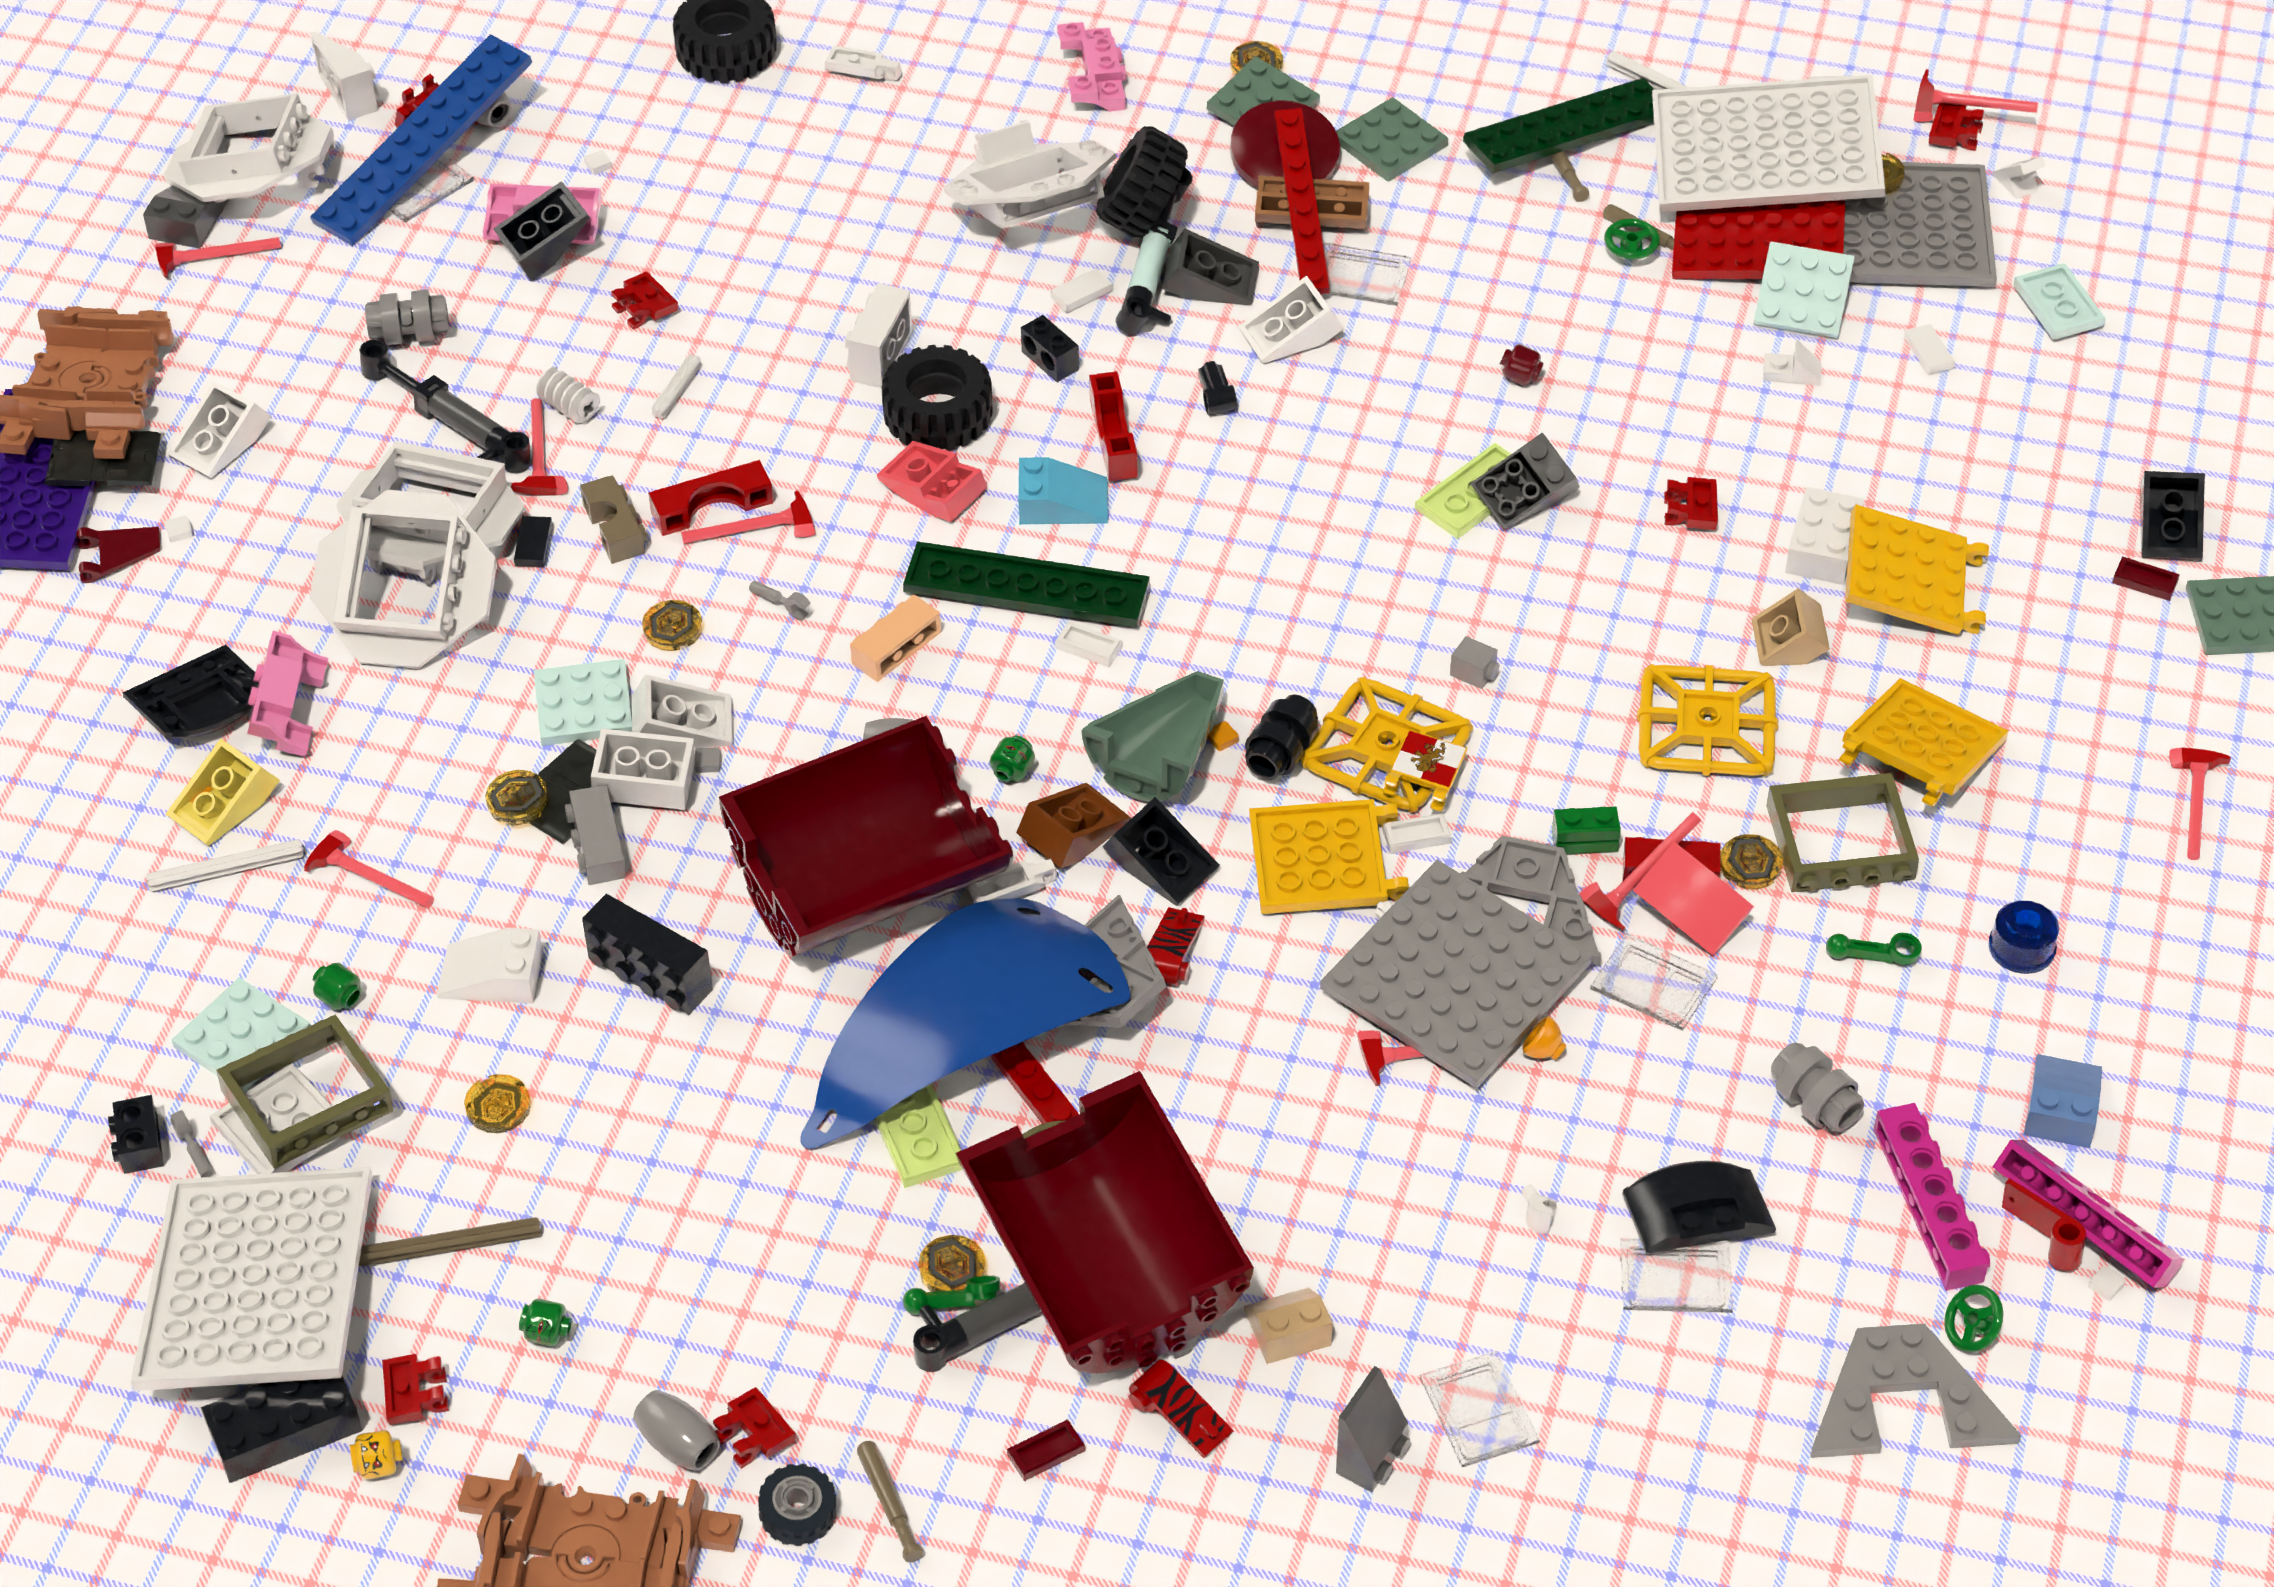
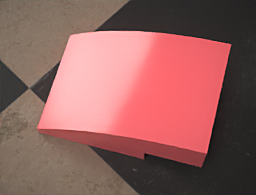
[877,441,987,522]
[1633,841,1754,956]

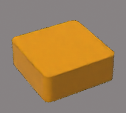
[1207,721,1239,752]

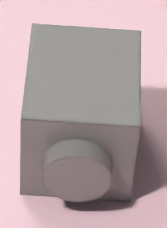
[1450,636,1500,689]

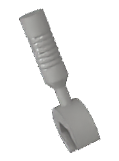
[749,580,811,621]
[170,1110,213,1178]

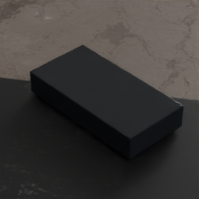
[514,516,553,567]

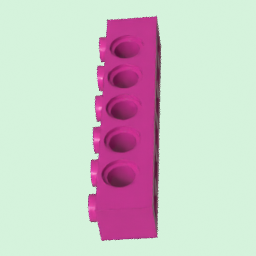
[1874,1102,1990,1291]
[1992,1139,2186,1288]

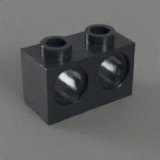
[1020,315,1079,382]
[108,1095,164,1174]

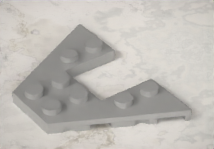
[1460,835,1601,965]
[1064,894,1166,1027]
[1810,1323,2021,1458]

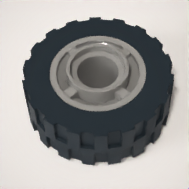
[758,1463,836,1546]

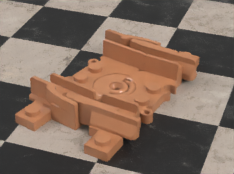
[0,306,174,459]
[437,1454,742,1587]

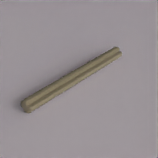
[359,1217,541,1267]

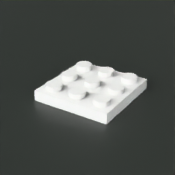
[209,1063,340,1174]

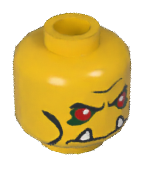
[350,1430,403,1479]

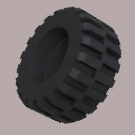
[672,0,777,84]
[1096,126,1188,237]
[881,344,993,451]

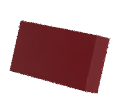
[2112,556,2180,601]
[1007,1419,1085,1481]

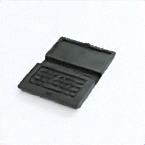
[44,430,161,486]
[505,739,597,844]

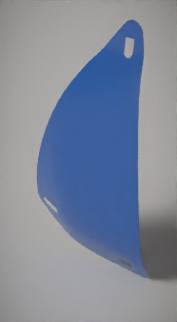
[800,898,1131,1149]

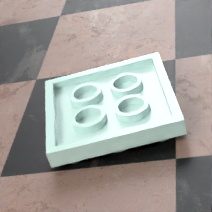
[1753,242,1855,339]
[533,659,632,746]
[171,977,311,1093]

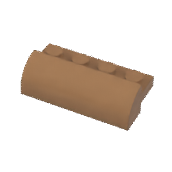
[1255,176,1370,229]

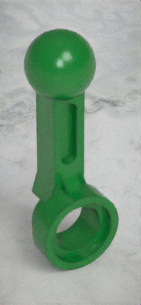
[1826,932,1922,965]
[902,1275,1001,1315]

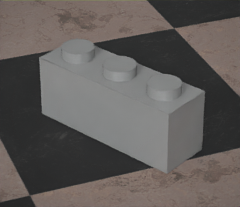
[565,785,626,885]

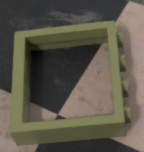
[1766,773,1919,893]
[216,1014,394,1169]

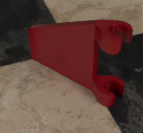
[77,526,161,583]

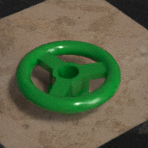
[1604,218,1660,260]
[1944,1285,2004,1352]

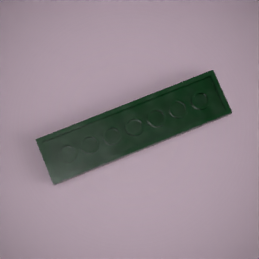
[1462,78,1655,173]
[903,541,1150,628]

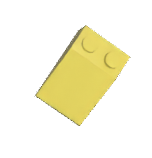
[166,738,280,846]

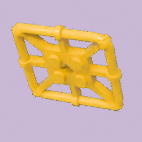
[1636,664,1779,777]
[1300,676,1473,813]

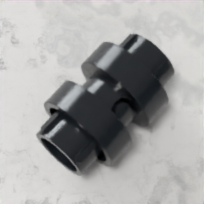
[1245,694,1318,780]

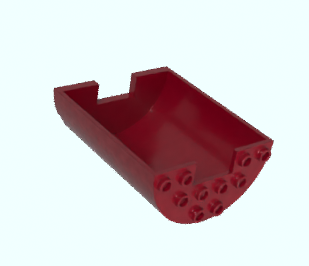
[719,716,1013,957]
[956,1071,1254,1374]

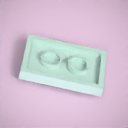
[2013,263,2106,340]

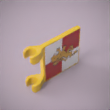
[1383,729,1467,812]

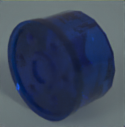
[1988,900,2060,974]

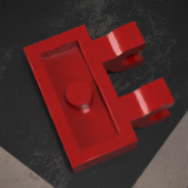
[395,73,439,128]
[1928,103,1984,151]
[611,271,678,330]
[1664,477,1718,530]
[382,1354,449,1425]
[713,1387,796,1469]

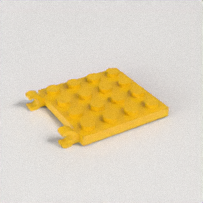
[1845,504,1989,635]
[1839,678,2009,807]
[1249,799,1409,914]

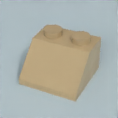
[1751,588,1830,666]
[1244,1287,1332,1364]

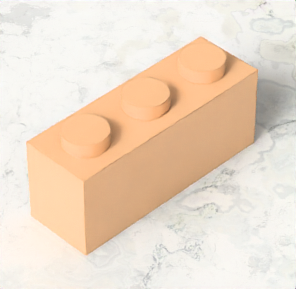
[850,594,941,682]

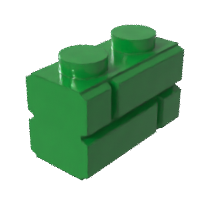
[1552,806,1620,854]

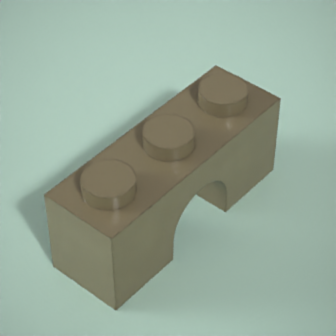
[580,475,647,564]

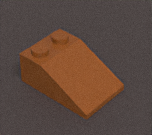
[1016,782,1131,869]

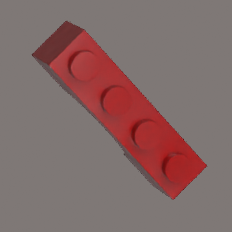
[1089,371,1138,481]
[648,459,773,536]

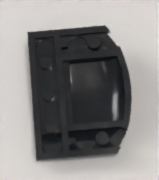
[122,644,258,738]
[1622,1160,1776,1254]

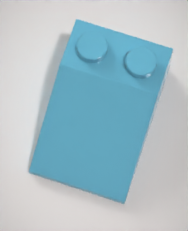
[1018,457,1108,525]

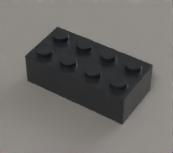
[582,893,713,1015]
[201,1375,363,1484]

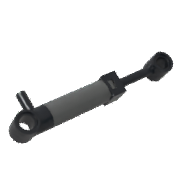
[359,340,531,473]
[913,1283,1041,1372]

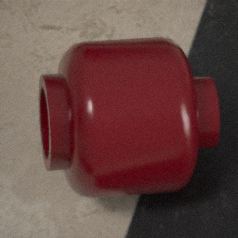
[1499,344,1544,386]

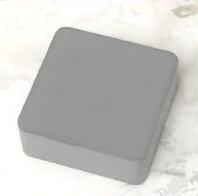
[695,747,721,773]

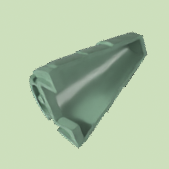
[1081,671,1224,802]

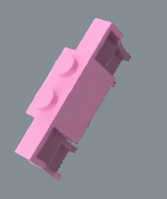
[1057,22,1126,112]
[482,183,602,245]
[247,630,329,757]

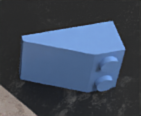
[2023,1054,2103,1148]

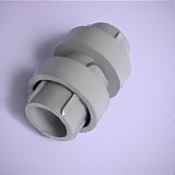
[365,289,450,345]
[1771,1042,1864,1131]

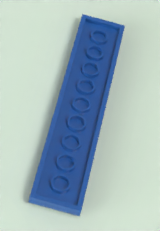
[310,34,533,247]

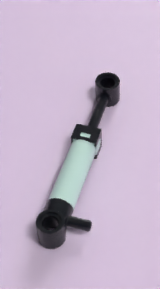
[1115,168,1193,335]

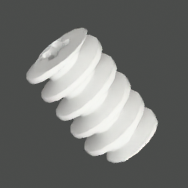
[536,366,601,423]

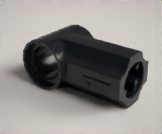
[1198,361,1237,415]

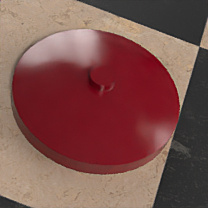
[1230,100,1340,188]

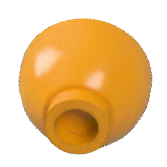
[1522,1016,1566,1060]

